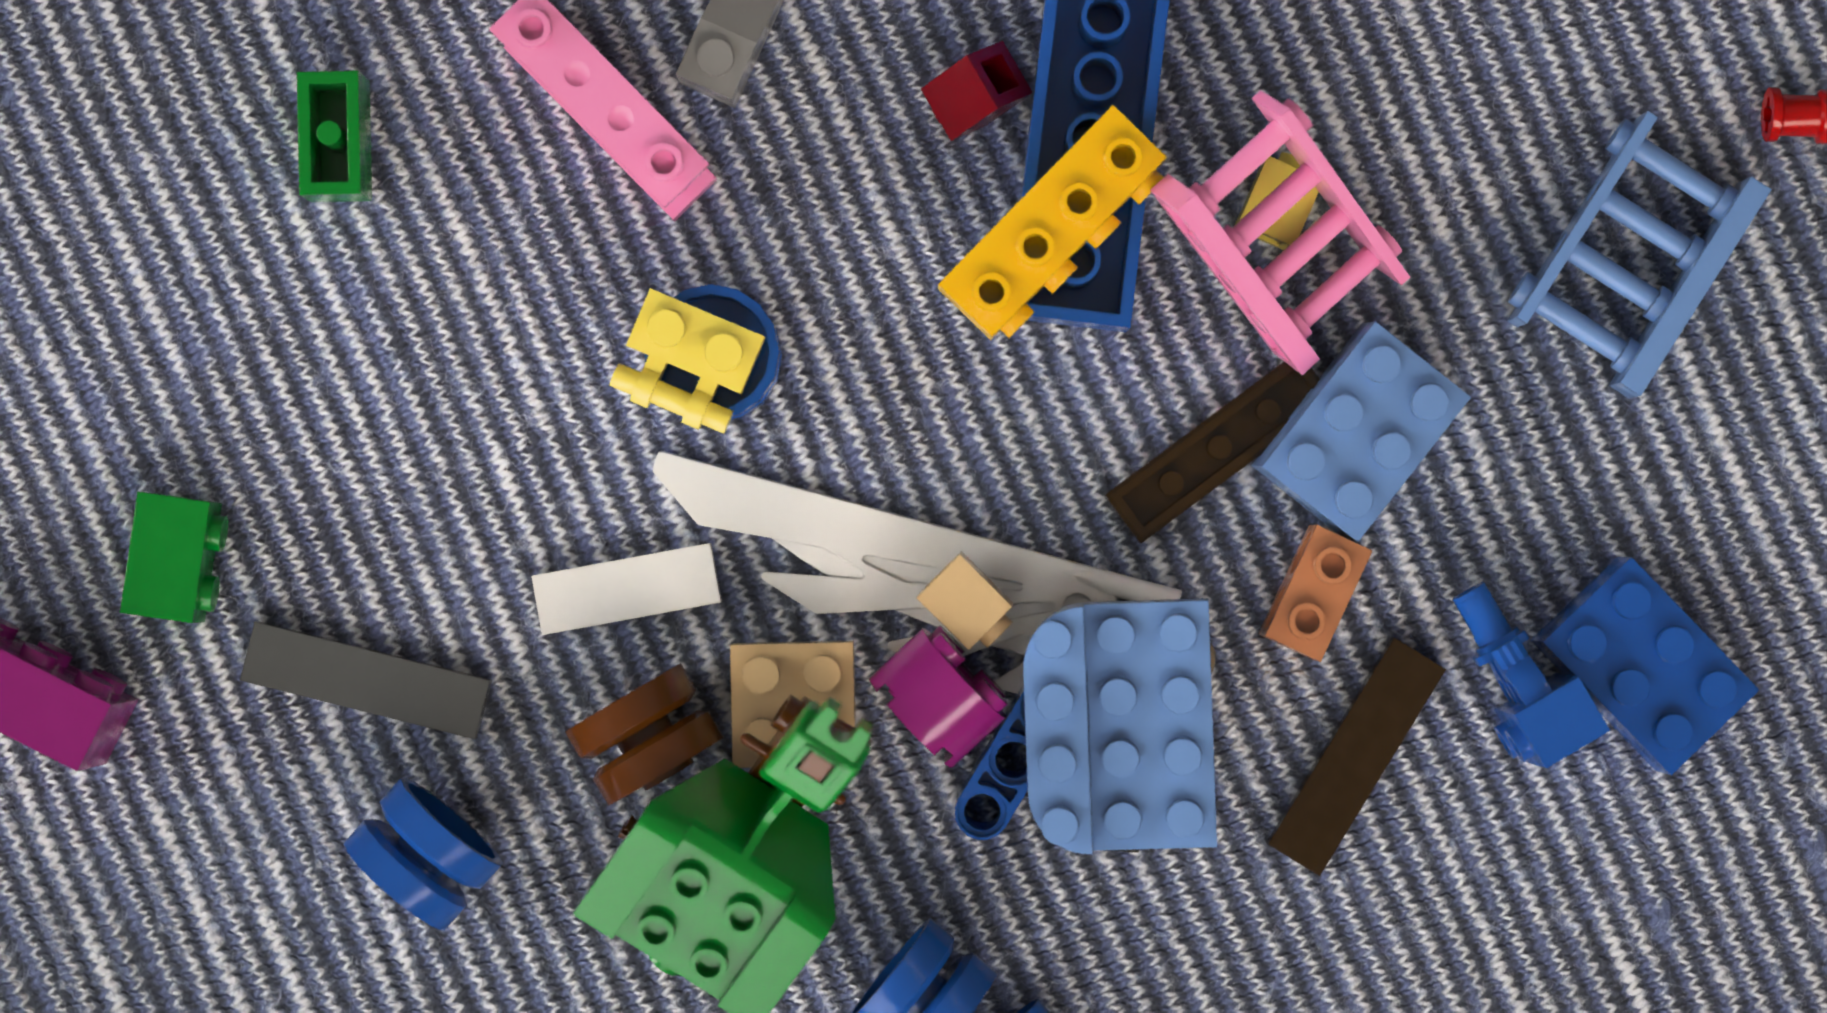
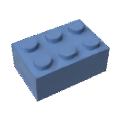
[1251,321,1471,542]

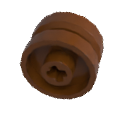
[565,663,724,806]

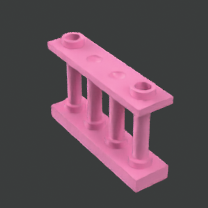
[489,0,717,222]
[1150,90,1410,375]

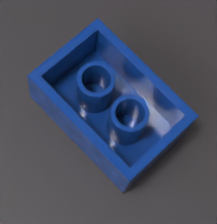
[1530,557,1759,775]

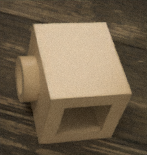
[917,551,1013,650]

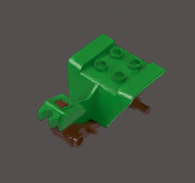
[572,695,873,1013]

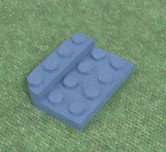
[1023,598,1217,855]

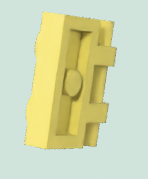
[609,288,765,434]

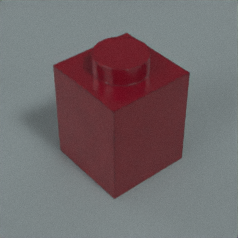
[921,40,1033,141]

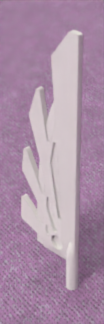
[653,451,1182,694]

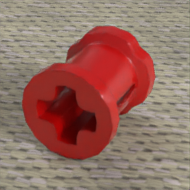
[1761,87,1827,144]

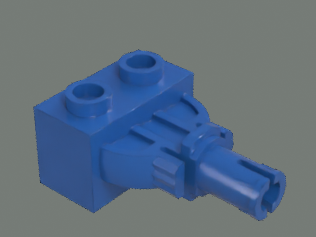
[1452,582,1611,768]

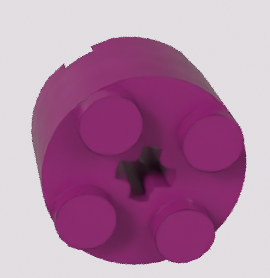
[869,625,1007,768]

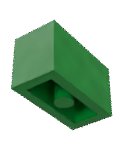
[297,71,372,203]
[120,492,228,623]

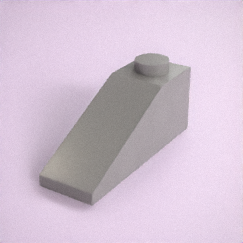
[676,0,784,108]

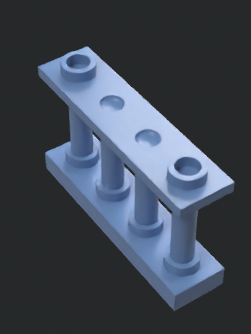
[1507,111,1772,398]

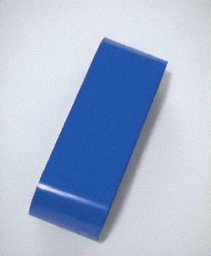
[955,685,1028,840]

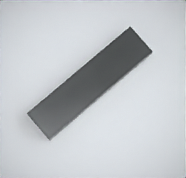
[240,621,492,739]

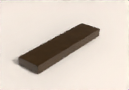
[1104,361,1320,543]
[1266,637,1446,876]

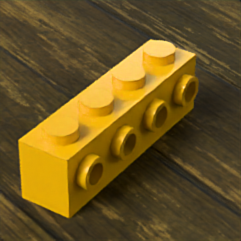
[938,105,1167,340]

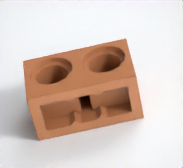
[1258,525,1373,662]

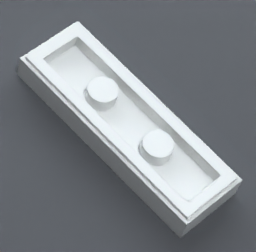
[531,543,722,635]

